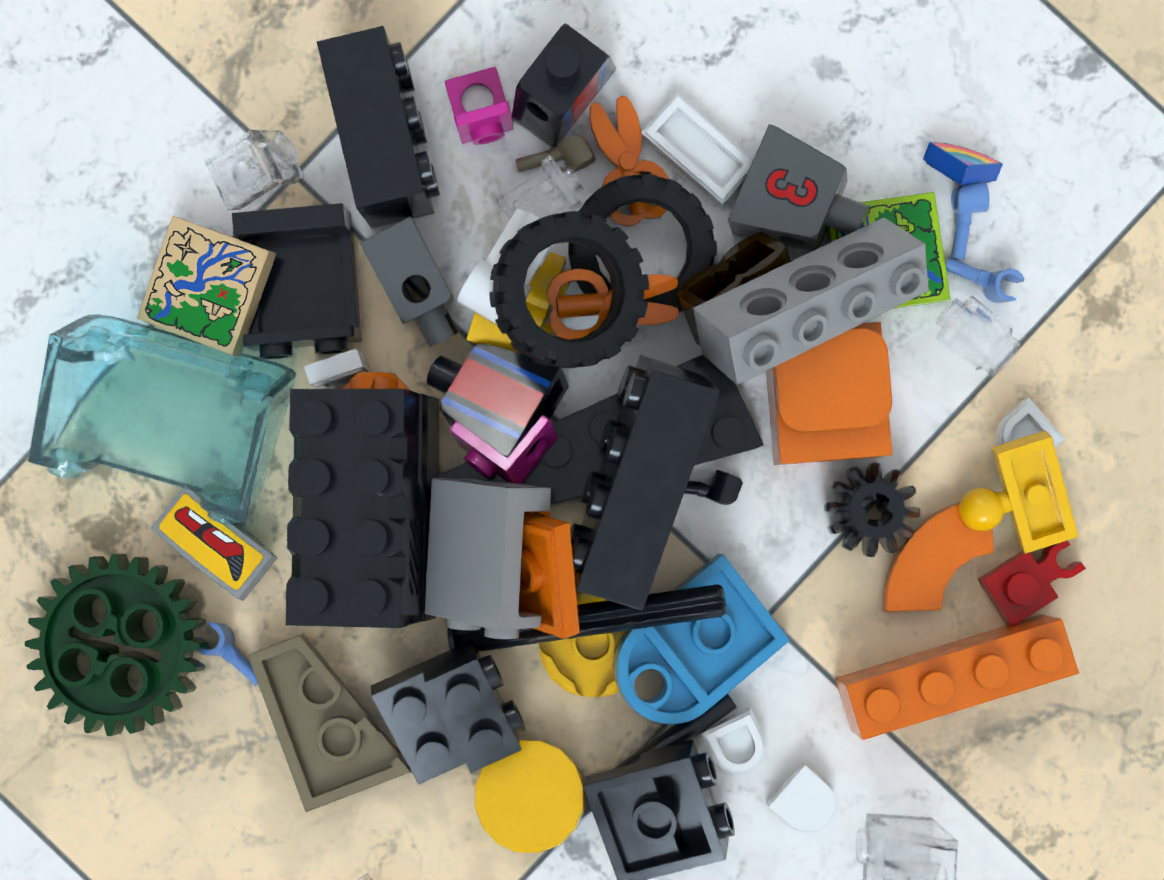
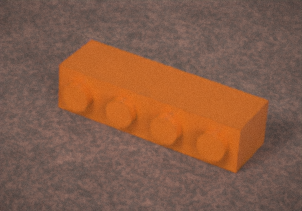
[835,614,1079,740]

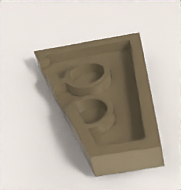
[248,633,411,812]

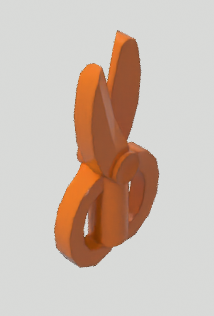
[589,96,669,227]
[546,269,679,340]

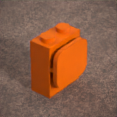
[766,322,892,465]

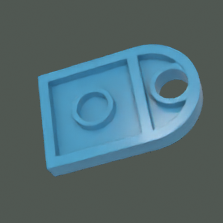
[613,554,790,724]

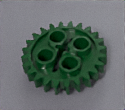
[25,554,208,736]

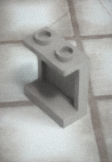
[425,478,551,639]

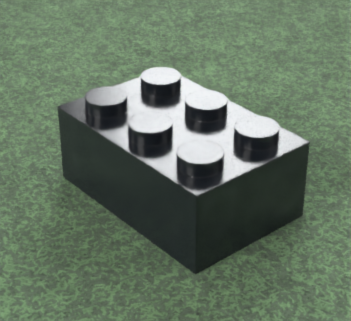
[317,26,440,229]

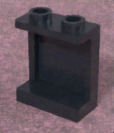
[232,203,362,359]

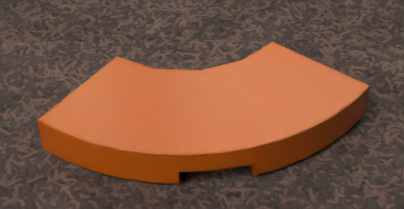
[882,502,994,612]

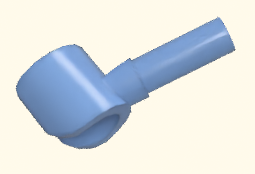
[951,182,989,260]
[945,257,1024,303]
[194,622,258,686]

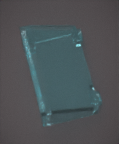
[28,314,296,524]

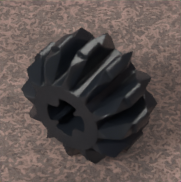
[824,463,921,557]

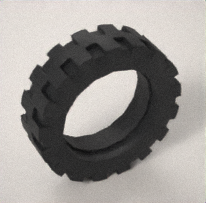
[568,174,717,313]
[489,211,649,368]

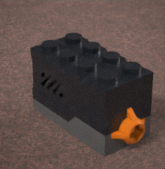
[285,372,440,628]

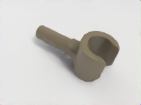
[516,135,596,173]

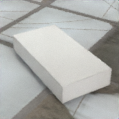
[641,93,754,207]

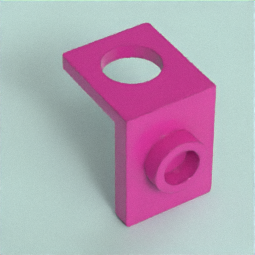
[445,67,514,145]
[449,415,558,484]

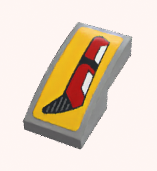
[151,485,278,601]

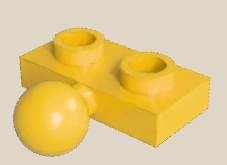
[959,430,1079,554]

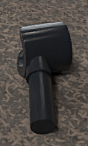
[684,470,743,505]

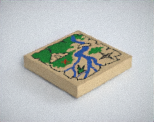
[137,216,277,357]

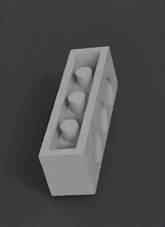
[693,217,929,385]

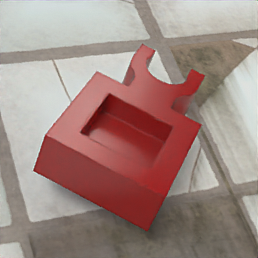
[978,540,1086,627]

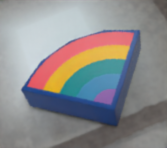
[923,142,1003,185]

